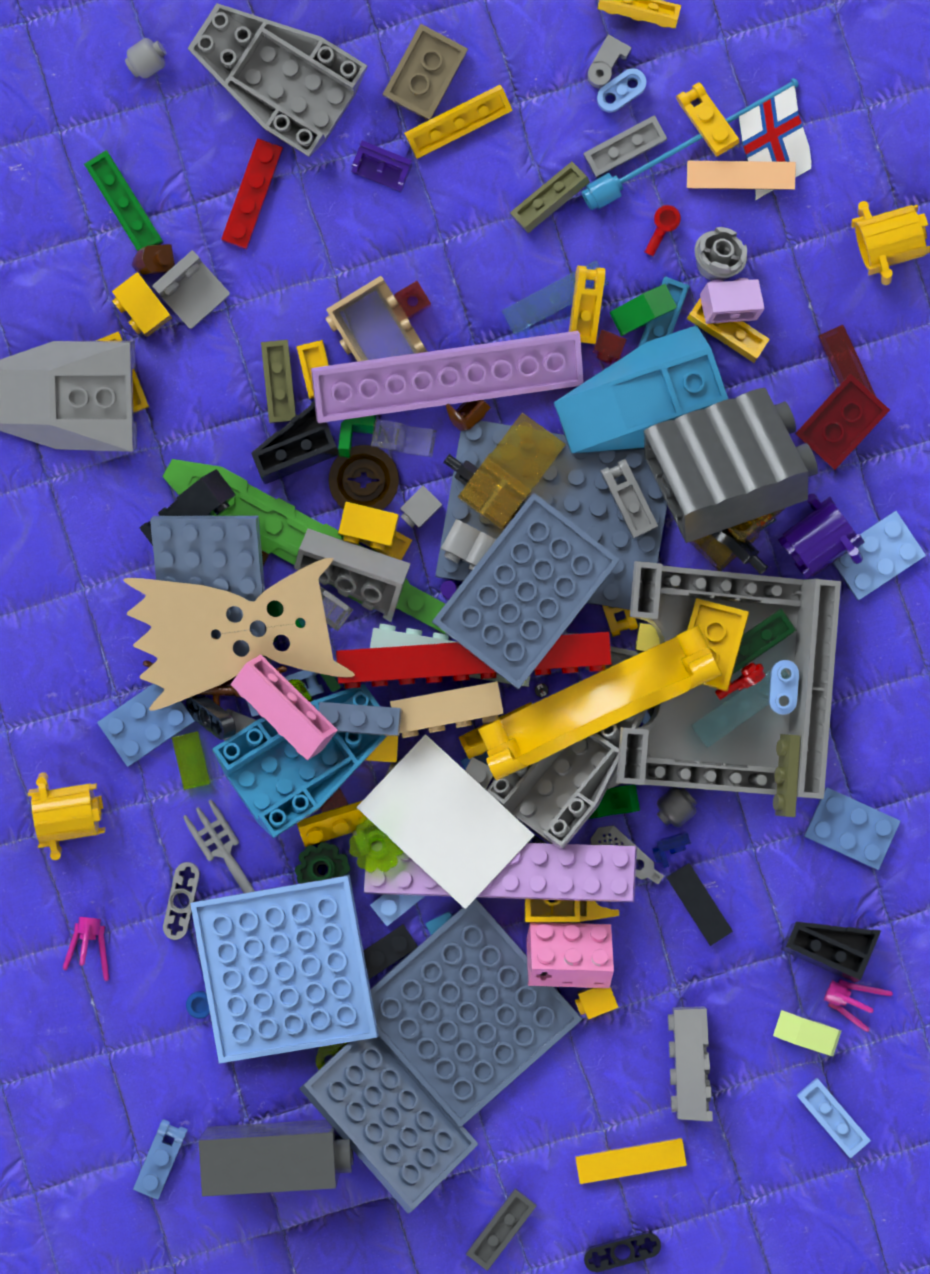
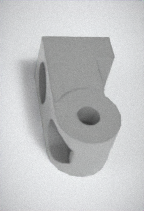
[588,34,632,88]

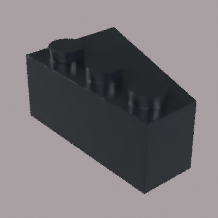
[251,400,339,484]
[139,469,236,546]
[781,922,881,983]

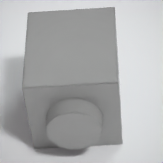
[400,485,442,529]

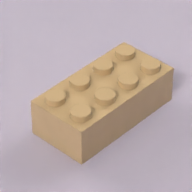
[390,681,504,738]

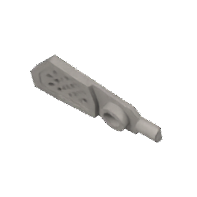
[590,825,664,884]

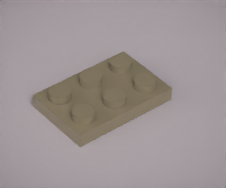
[382,24,468,120]

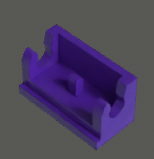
[351,141,412,192]

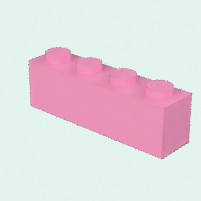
[230,655,338,760]

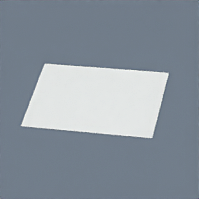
[356,734,534,909]

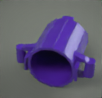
[778,494,865,579]

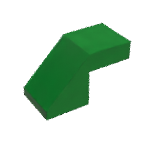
[609,284,677,336]
[338,415,376,458]
[588,784,640,819]

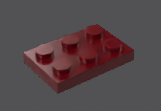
[795,373,890,470]

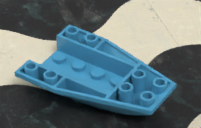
[554,325,728,454]
[212,684,387,839]

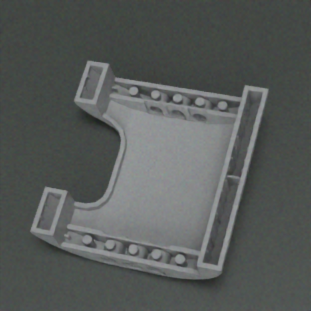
[616,561,841,799]

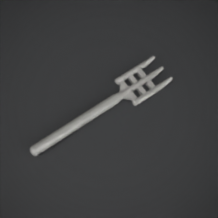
[183,799,255,893]

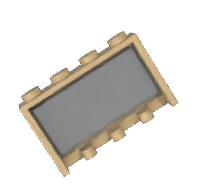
[325,276,428,362]

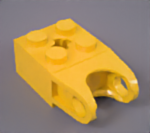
[525,899,620,922]

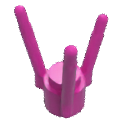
[63,917,109,981]
[824,979,893,1032]

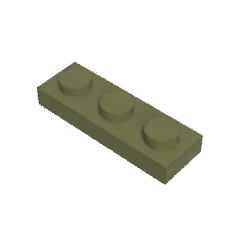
[510,161,590,233]
[261,340,296,424]
[773,734,800,817]

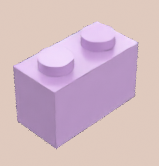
[700,278,765,324]

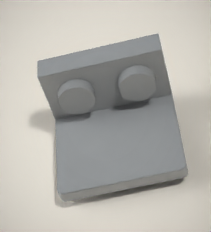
[152,250,230,329]

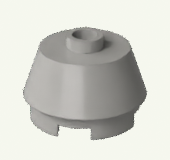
[695,227,747,281]

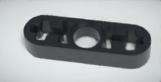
[186,694,236,740]
[584,1231,661,1272]

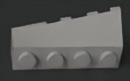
[294,529,411,622]
[668,1006,713,1121]

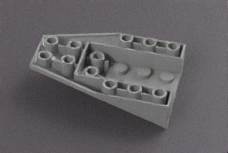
[0,340,137,452]

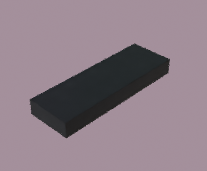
[666,863,733,946]

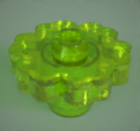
[349,819,404,873]

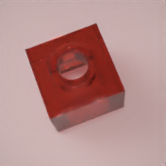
[394,281,431,320]
[593,329,627,364]

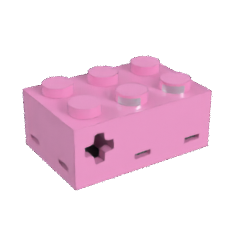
[526,922,614,988]

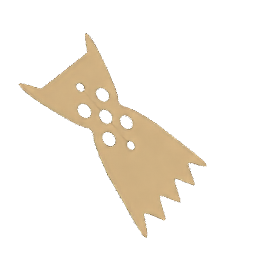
[123,558,355,711]

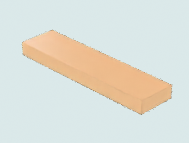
[687,161,796,190]

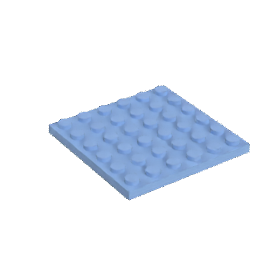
[190,875,379,1063]

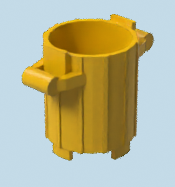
[851,201,930,285]
[28,772,106,860]

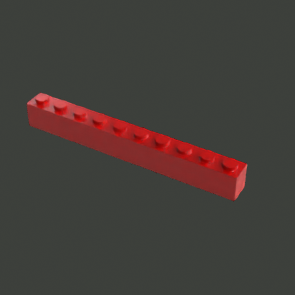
[336,632,611,689]

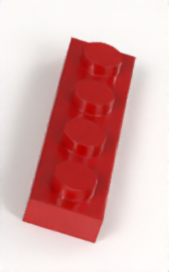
[221,138,283,250]

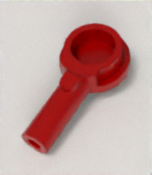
[644,205,681,257]
[715,662,765,700]

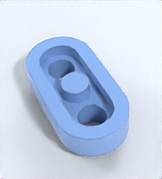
[597,68,646,113]
[769,660,799,715]

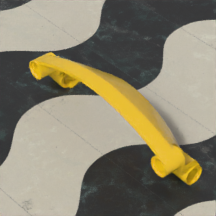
[478,626,722,780]

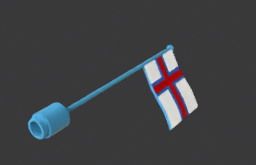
[581,78,811,210]

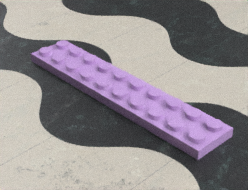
[311,331,584,423]
[364,839,637,902]

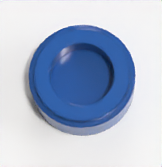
[186,991,210,1019]

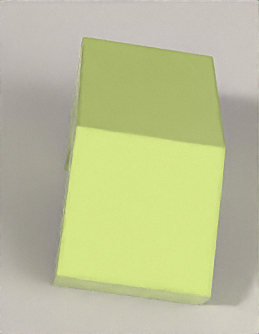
[773,1010,841,1056]

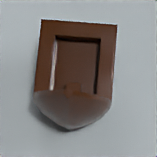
[132,244,175,275]
[446,400,491,431]

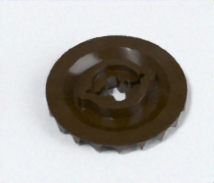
[328,445,399,510]

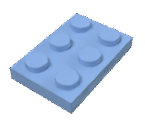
[833,511,926,601]

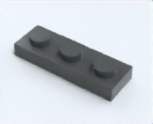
[466,1188,537,1271]

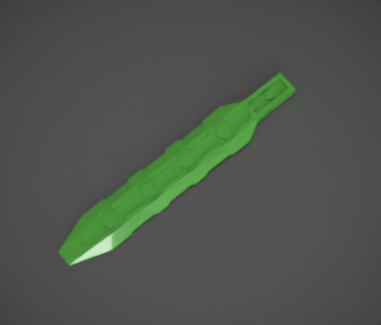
[162,459,445,634]

